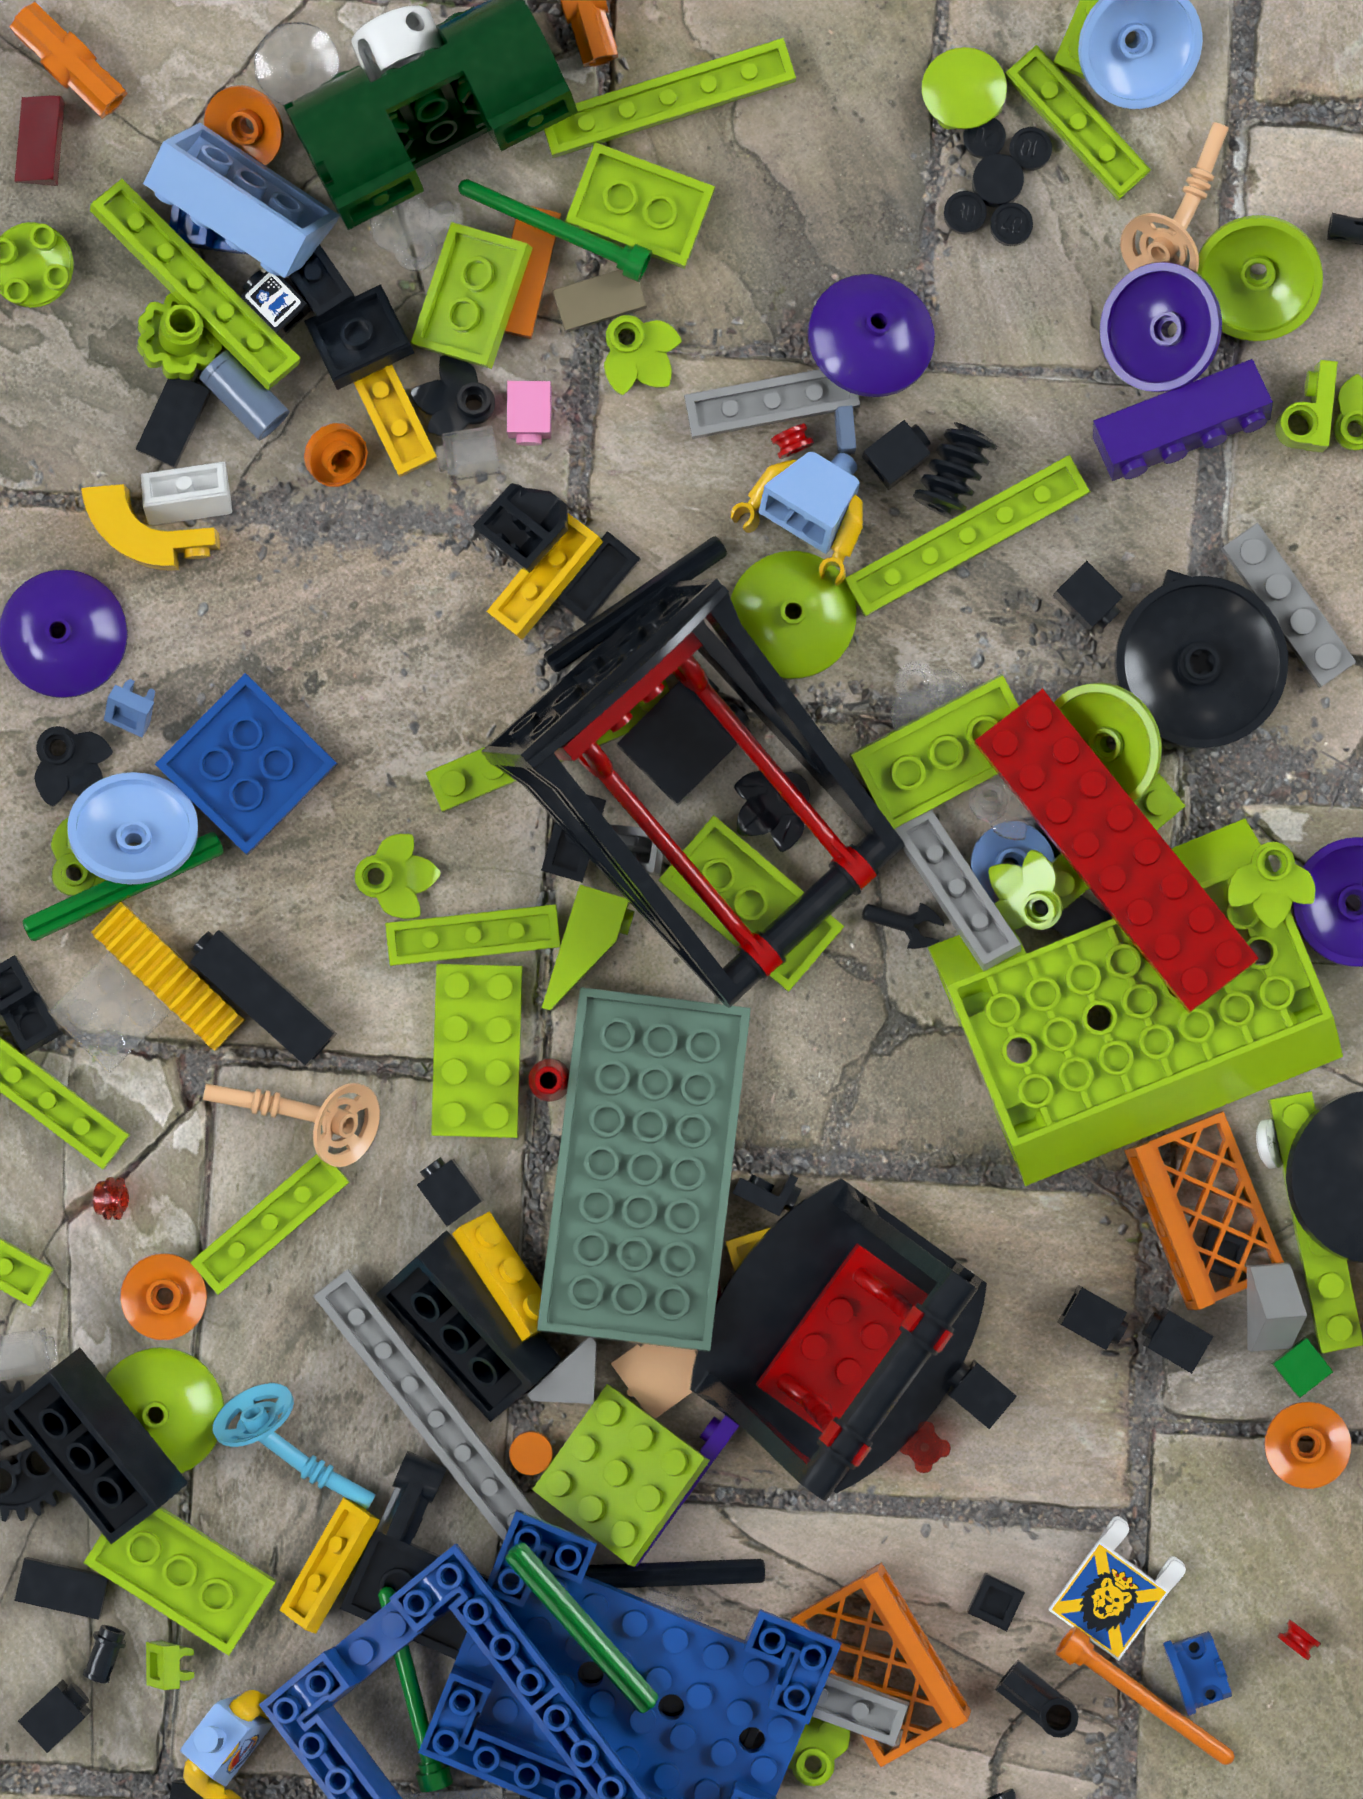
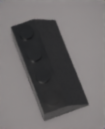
[376,1230,562,1422]
[3,1347,188,1544]

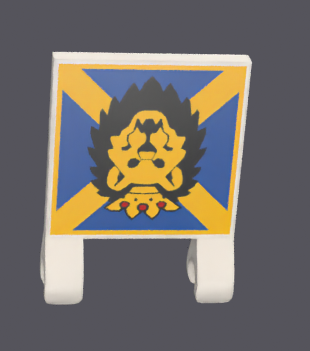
[1048,1516,1186,1661]

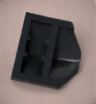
[473,483,568,573]

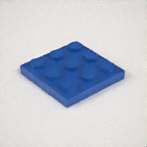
[155,673,338,855]

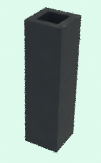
[190,930,337,1066]

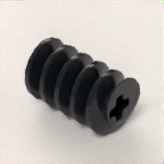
[913,422,998,519]

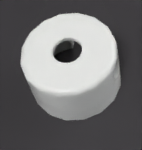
[351,5,444,82]

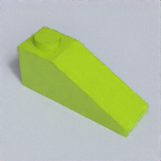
[542,884,635,1011]

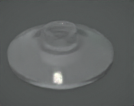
[254,22,340,105]

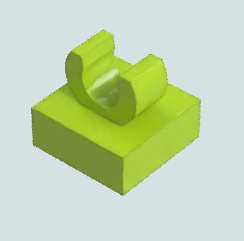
[146,1640,194,1690]

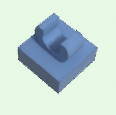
[104,679,155,738]

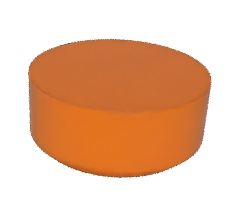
[509,1431,553,1475]

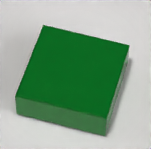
[1271,1337,1333,1398]

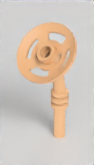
[1120,122,1229,273]
[203,1083,380,1167]

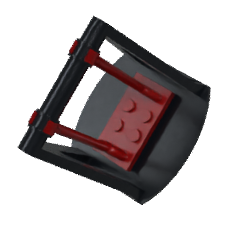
[481,578,905,1008]
[690,1178,987,1501]

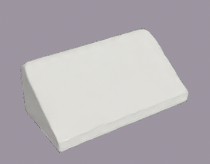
[141,461,232,526]

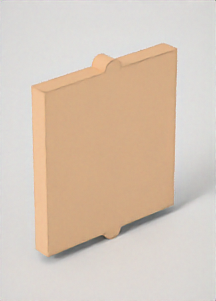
[611,1344,696,1419]

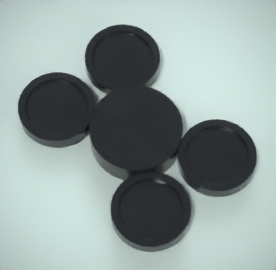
[943,118,1052,246]

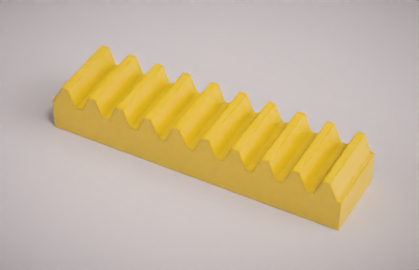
[91,902,246,1051]

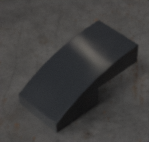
[0,955,63,1056]

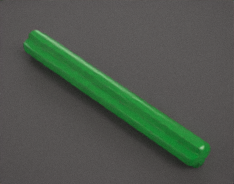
[22,832,224,941]
[505,1542,658,1713]

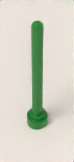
[458,179,652,282]
[378,1587,453,1792]

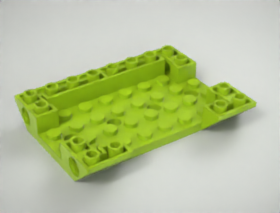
[927,819,1343,1186]

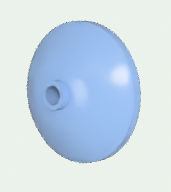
[1078,0,1203,109]
[68,772,198,884]

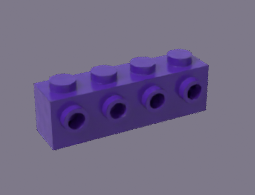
[1093,359,1273,481]

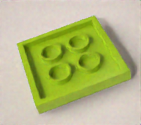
[532,1384,710,1567]

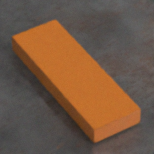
[504,205,562,339]

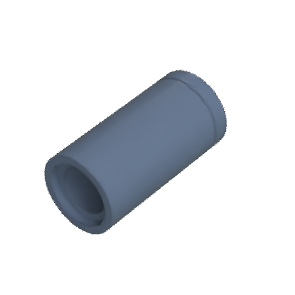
[199,350,290,441]

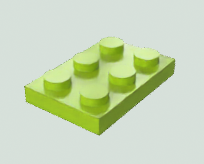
[565,142,715,269]
[410,222,533,369]

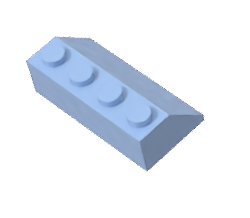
[143,123,340,278]

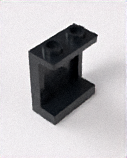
[617,678,751,806]

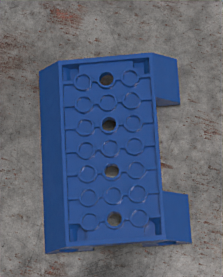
[418,1509,842,1799]

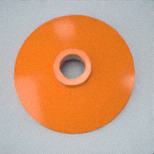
[204,85,284,166]
[120,1253,207,1340]
[1264,1402,1351,1489]

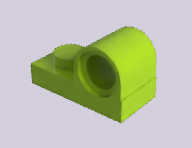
[1275,360,1338,453]

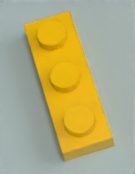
[353,364,438,478]
[486,513,603,640]
[452,1211,542,1342]
[279,1497,381,1634]

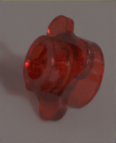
[93,1177,129,1220]
[900,1421,951,1473]

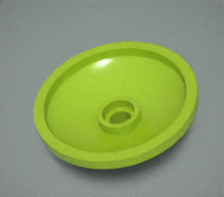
[1197,215,1323,341]
[731,551,857,679]
[1054,683,1162,802]
[105,1347,224,1473]

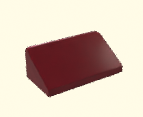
[14,95,65,186]

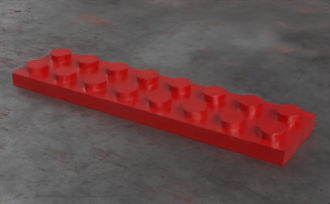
[974,688,1259,1014]

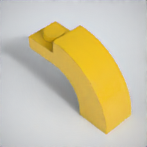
[81,484,220,571]

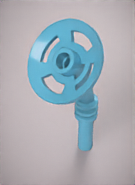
[213,1383,376,1510]

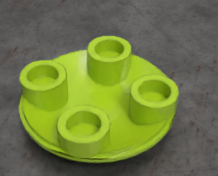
[922,47,1007,130]
[0,222,74,308]

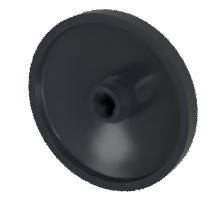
[1114,576,1288,749]
[1286,1091,1363,1263]

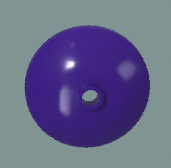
[1100,262,1222,392]
[808,274,935,397]
[0,570,128,698]
[1292,837,1363,967]

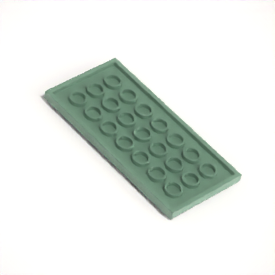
[537,987,751,1352]

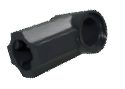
[377,1451,447,1545]
[995,1660,1079,1738]

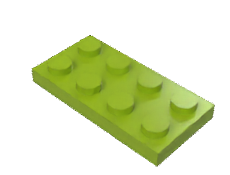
[849,674,1019,829]
[658,815,845,992]
[431,964,523,1138]
[83,1507,277,1656]

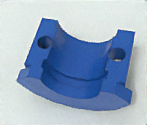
[1163,1631,1232,1716]

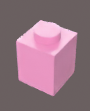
[507,381,552,446]

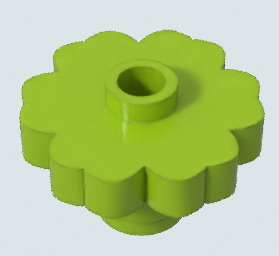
[137,293,222,380]

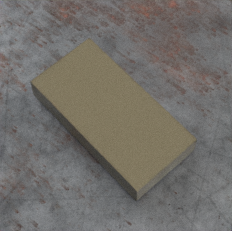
[552,269,647,333]

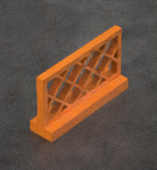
[1124,1111,1284,1310]
[791,1562,971,1767]

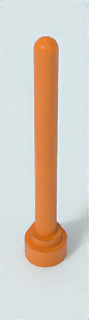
[1055,1626,1235,1765]

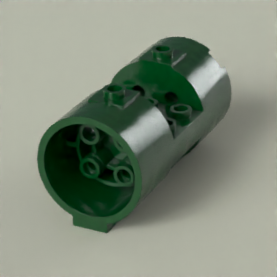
[283,0,578,230]

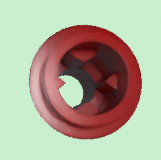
[529,1059,569,1102]

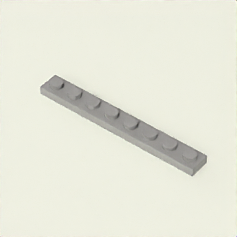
[313,1269,544,1541]

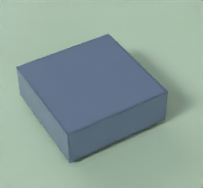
[834,405,856,455]

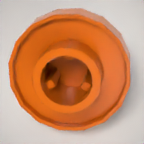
[304,423,368,487]

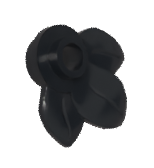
[411,355,495,437]
[34,726,113,807]
[734,771,810,852]

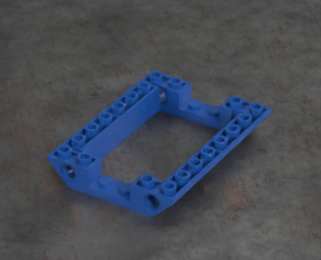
[259,1544,651,1799]

